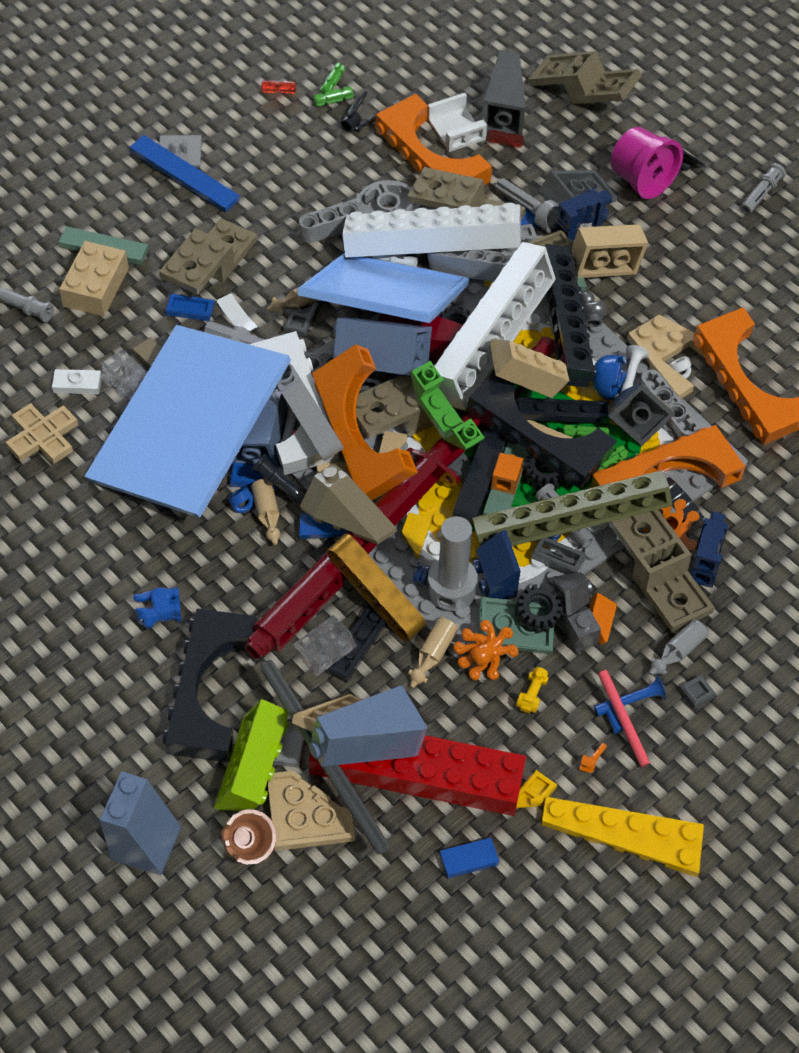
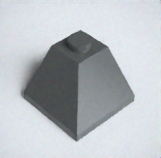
[607,382,675,446]

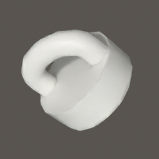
[668,356,692,379]

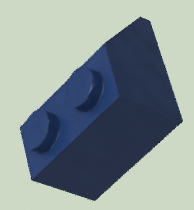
[472,530,520,599]

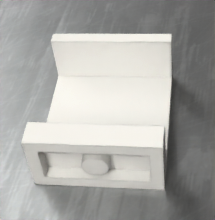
[428,93,487,152]

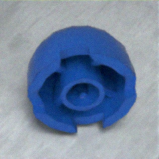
[591,355,627,401]

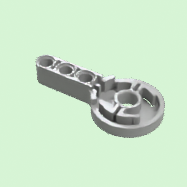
[299,180,420,243]

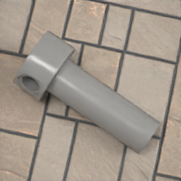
[427,516,477,611]

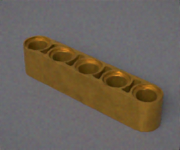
[327,534,426,642]

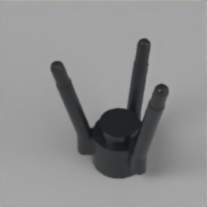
[340,91,376,133]

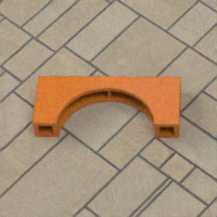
[375,94,492,189]
[693,307,799,445]
[312,344,418,500]
[590,425,746,488]

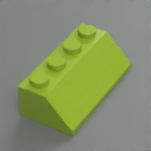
[214,699,289,811]

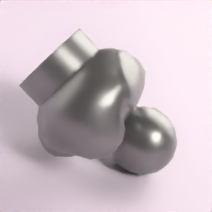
[580,292,607,327]

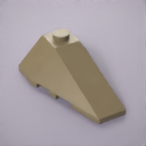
[300,463,397,545]

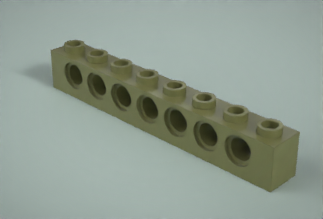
[473,470,672,546]

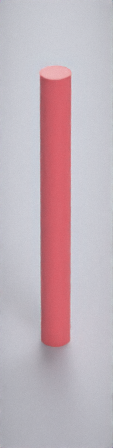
[598,670,650,767]

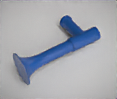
[594,675,666,734]

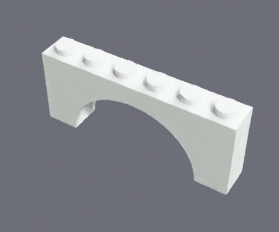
[249,331,339,475]

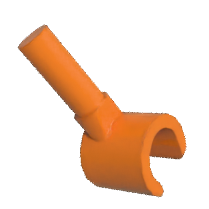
[579,743,607,773]

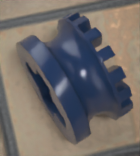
[412,562,431,586]

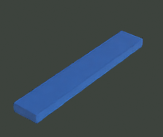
[130,135,240,213]

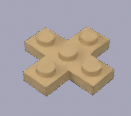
[6,403,78,464]

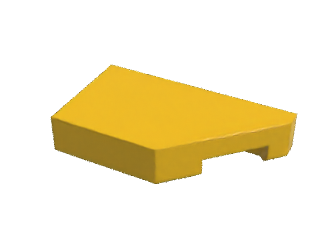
[402,512,432,559]
[516,770,557,808]

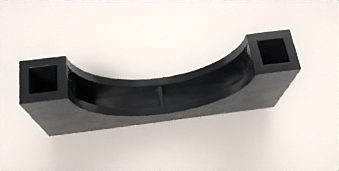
[466,371,617,490]
[162,608,257,763]

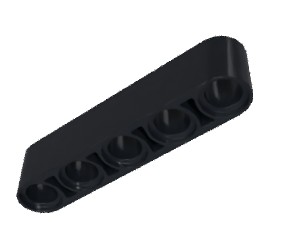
[452,425,508,525]

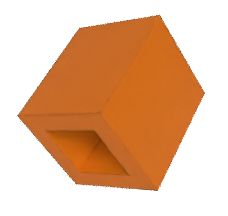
[491,453,523,494]

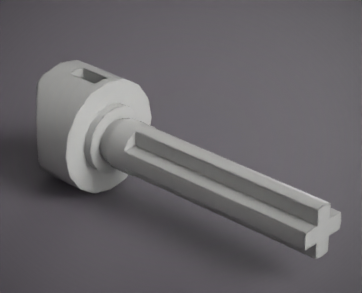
[495,178,559,233]

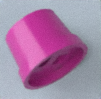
[611,127,683,199]

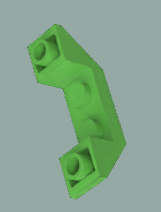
[410,361,485,451]

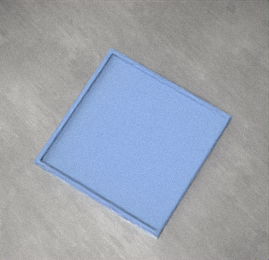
[298,253,469,323]

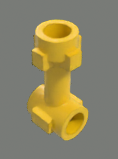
[516,667,549,714]

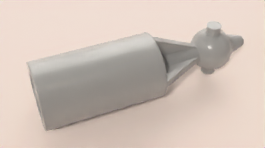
[649,619,709,676]

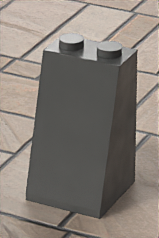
[482,50,526,139]

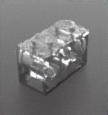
[293,615,357,676]

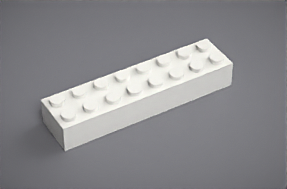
[343,203,522,257]
[434,242,556,410]

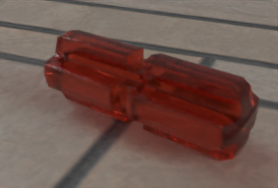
[261,80,296,93]
[488,129,524,148]

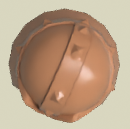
[221,809,277,865]

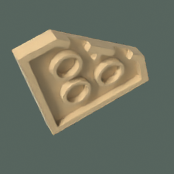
[268,770,355,851]

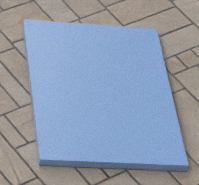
[84,325,291,518]

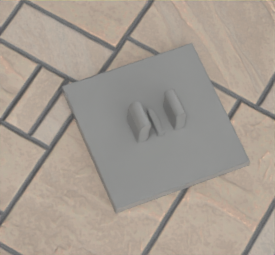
[159,135,202,168]

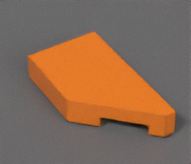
[589,593,617,645]

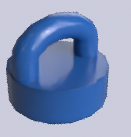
[227,487,254,513]

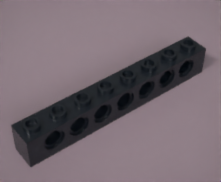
[545,244,596,388]

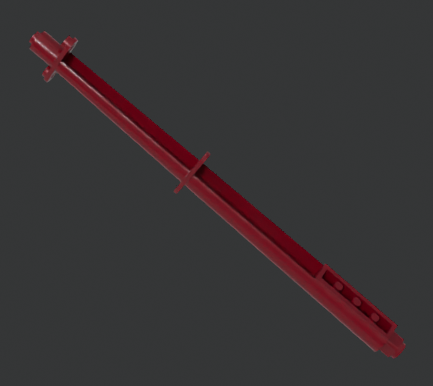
[245,337,556,659]

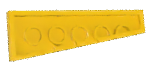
[541,797,704,877]

